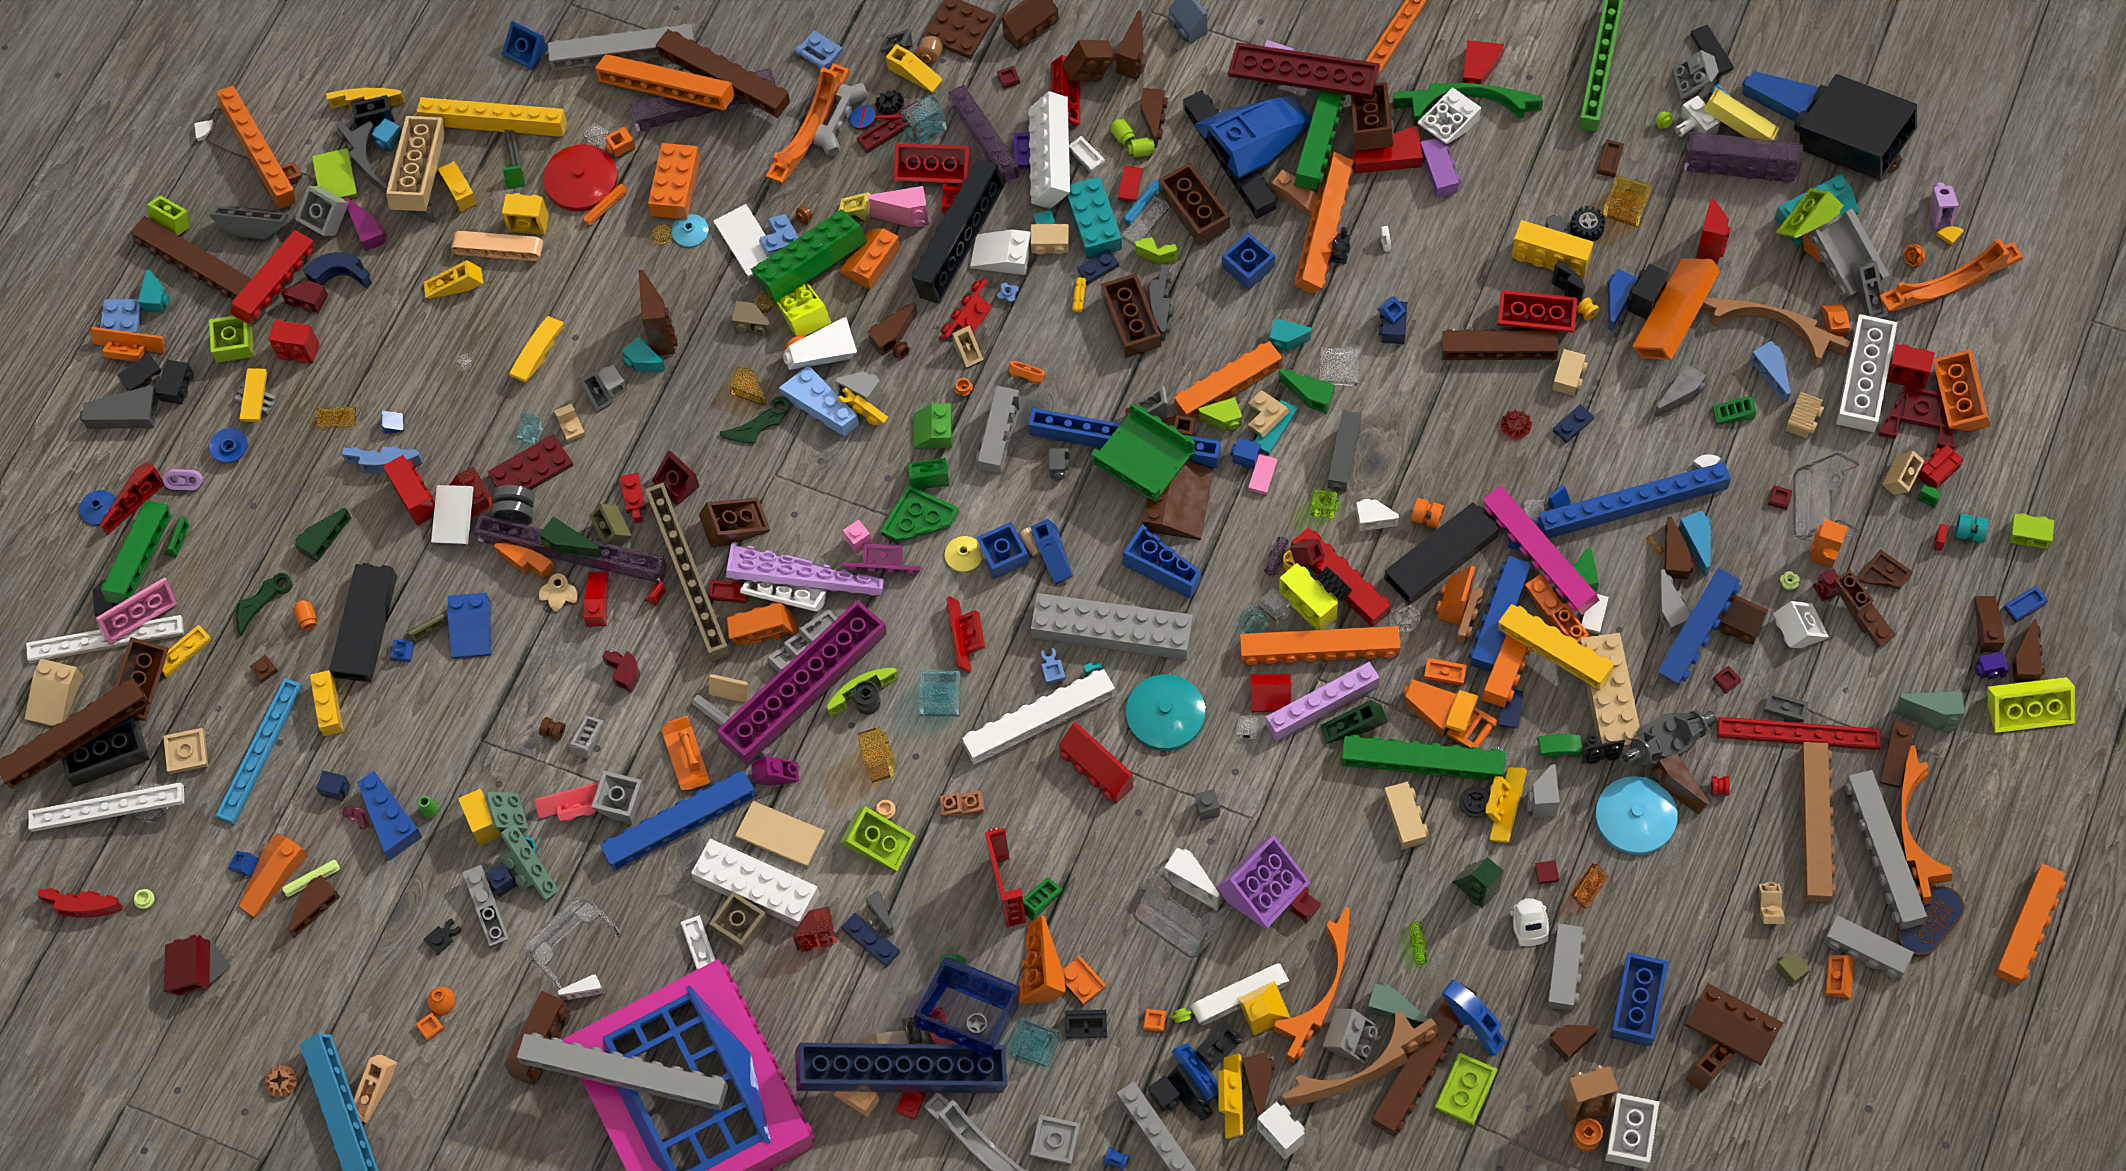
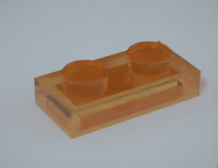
[1571,863,1609,909]

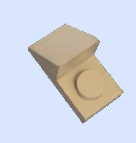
[554,404,585,443]

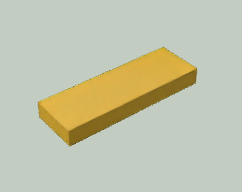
[240,368,268,422]
[162,625,212,678]

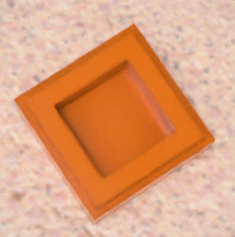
[1143,1009,1166,1033]
[415,1012,444,1041]

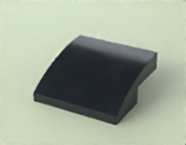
[1552,260,1585,306]

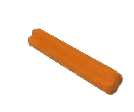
[583,184,627,225]

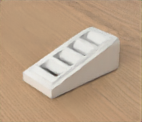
[558,974,604,1001]

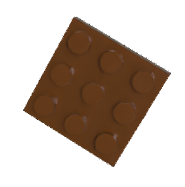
[923,0,996,59]

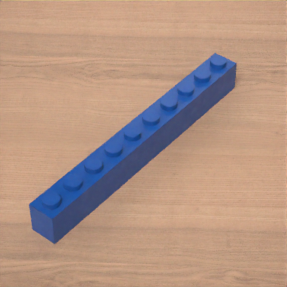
[1028,408,1221,468]
[1538,462,1731,539]

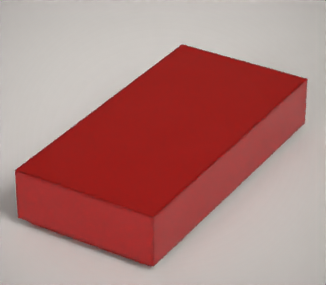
[708,579,748,603]

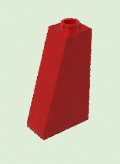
[1350,126,1423,174]

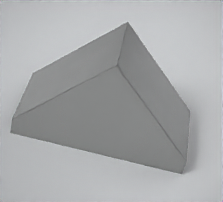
[1136,386,1168,417]

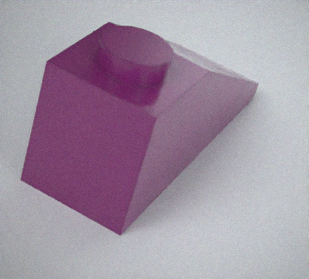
[343,197,387,251]

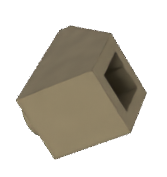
[732,301,771,335]

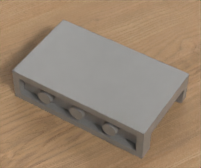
[1808,209,1889,299]

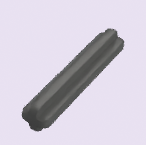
[505,129,521,167]

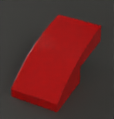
[1118,166,1143,202]
[941,182,962,212]

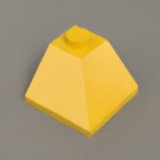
[1237,981,1290,1036]

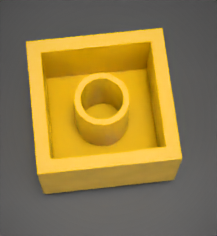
[502,193,549,235]
[458,788,502,846]

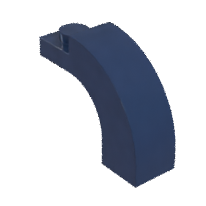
[302,252,372,288]

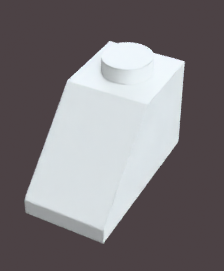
[1356,499,1399,531]

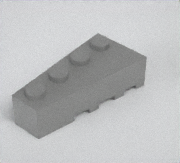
[976,386,1021,474]

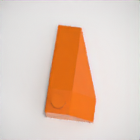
[239,833,308,918]
[1018,915,1065,1004]

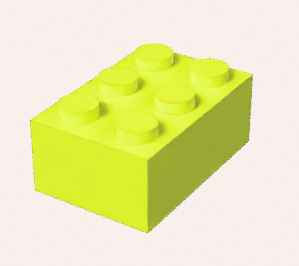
[1279,563,1338,630]

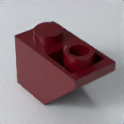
[281,280,328,313]

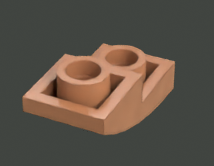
[940,791,985,816]

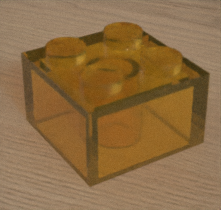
[1603,174,1653,228]
[857,726,897,783]

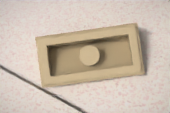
[709,674,750,703]

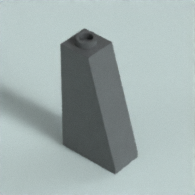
[80,386,158,428]
[1327,410,1362,492]

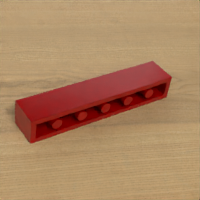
[230,230,314,325]
[1291,527,1390,627]

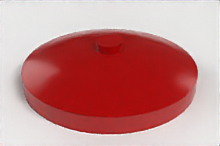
[543,144,618,211]

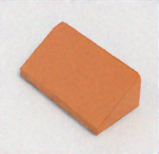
[1825,955,1854,999]

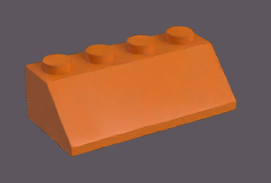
[1933,349,1991,431]

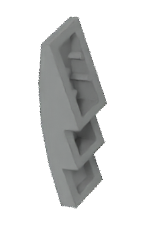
[767,610,837,673]

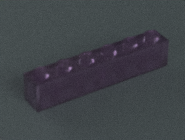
[948,84,1020,184]

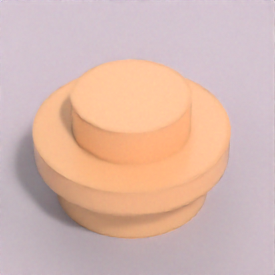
[875,800,896,819]

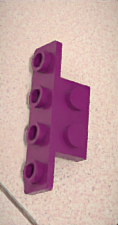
[842,544,921,574]

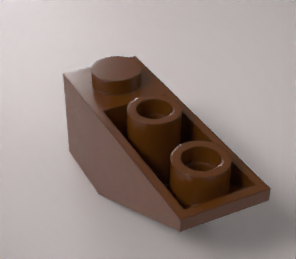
[1140,88,1168,147]
[867,302,917,356]
[2012,619,2045,682]

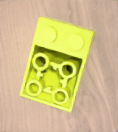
[775,282,831,336]

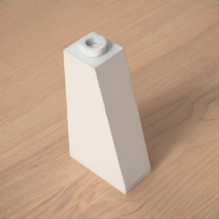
[783,317,857,370]

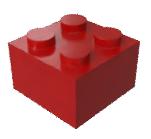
[268,320,320,363]
[1886,344,1935,389]

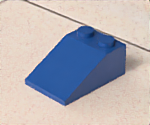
[448,593,491,659]

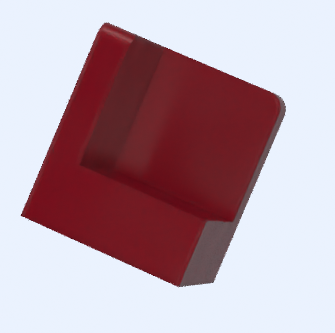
[1290,539,1325,566]
[1290,887,1321,923]

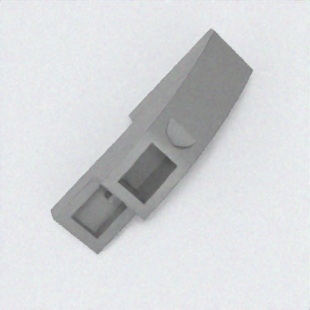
[462,865,509,947]

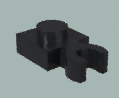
[423,918,462,955]

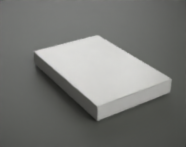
[431,485,474,544]

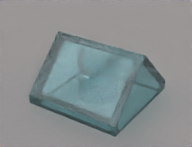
[1010,1017,1060,1068]

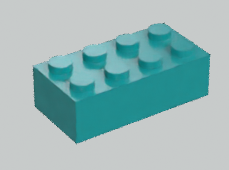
[1065,176,1122,259]

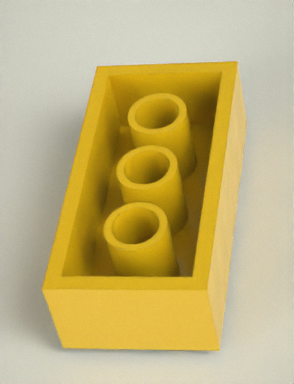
[1511,220,1594,279]

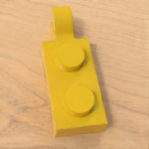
[837,388,888,426]

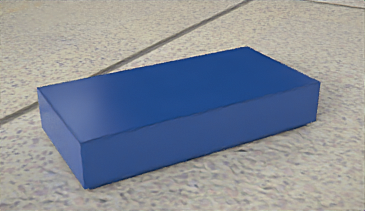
[2003,586,2048,623]

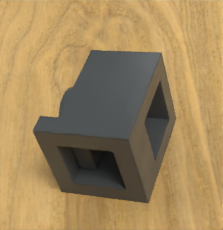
[1545,214,1569,234]
[1049,448,1069,479]

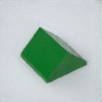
[908,458,950,490]

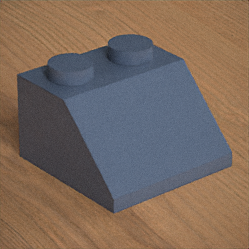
[1168,0,1207,44]

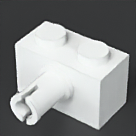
[1675,96,1721,142]

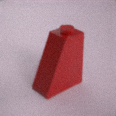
[1462,40,1504,85]

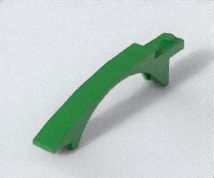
[1392,83,1543,126]

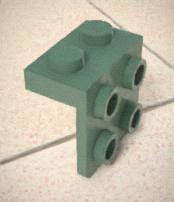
[485,792,529,833]

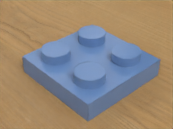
[100,299,142,333]

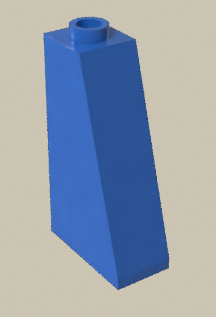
[1742,71,1818,122]

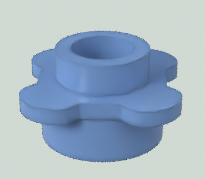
[997,283,1019,302]

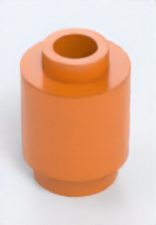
[293,600,317,631]

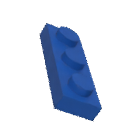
[1171,1043,1219,1101]

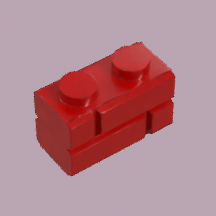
[1917,445,1964,489]

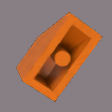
[1821,303,1850,338]

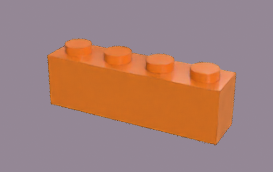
[1482,635,1531,708]

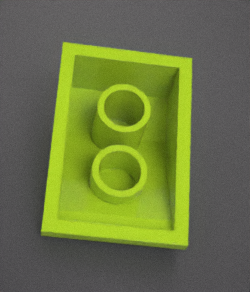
[1776,188,1844,238]
[840,806,916,871]

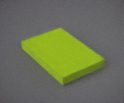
[312,148,358,199]
[1435,1052,1498,1126]

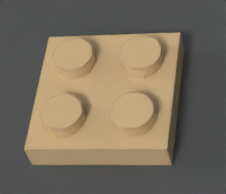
[163,728,209,775]

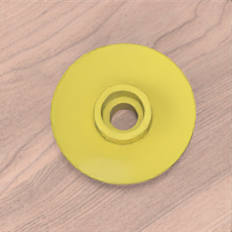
[945,536,983,572]

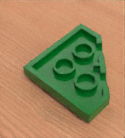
[880,485,959,542]

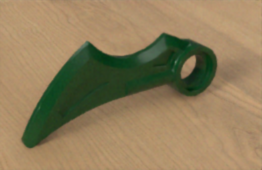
[720,396,790,443]
[236,573,293,636]

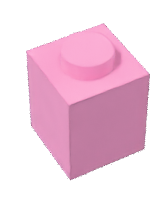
[843,520,872,554]

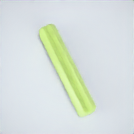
[282,860,340,897]

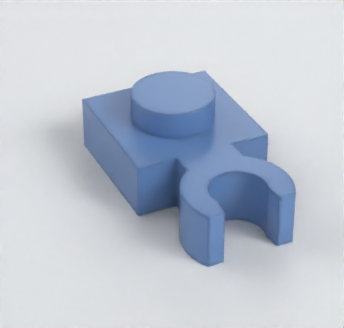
[1041,648,1066,685]

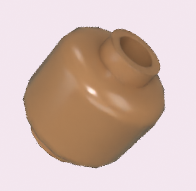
[917,36,943,63]

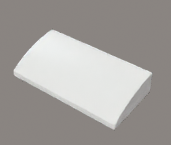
[740,580,827,611]

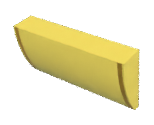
[1703,88,1779,150]

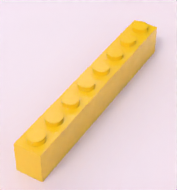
[417,97,567,137]

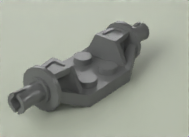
[1620,710,1717,765]

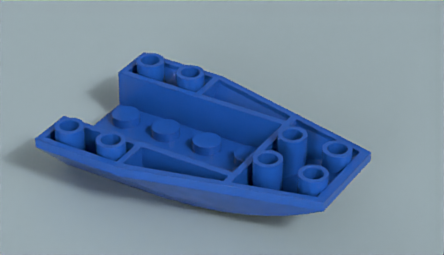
[1195,96,1312,179]

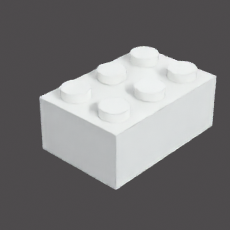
[1605,1093,1659,1169]

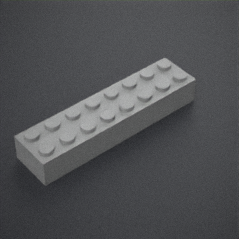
[1031,593,1193,660]

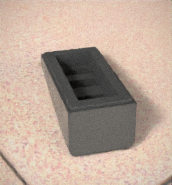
[866,890,894,936]

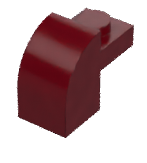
[602,650,640,692]

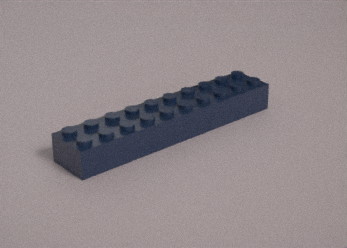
[795,1043,1007,1093]

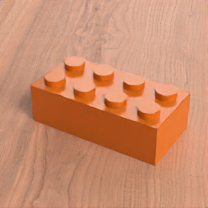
[648,143,700,219]

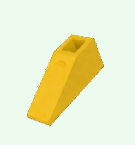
[886,44,943,94]

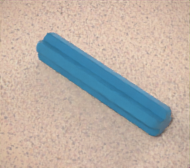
[1124,180,1159,225]

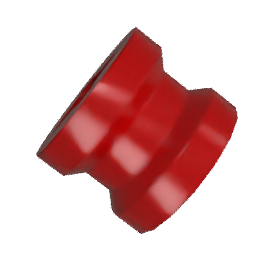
[1711,776,1730,796]

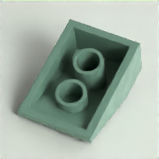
[1893,691,1965,731]

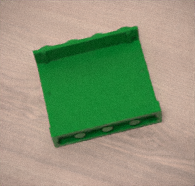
[1091,403,1195,502]

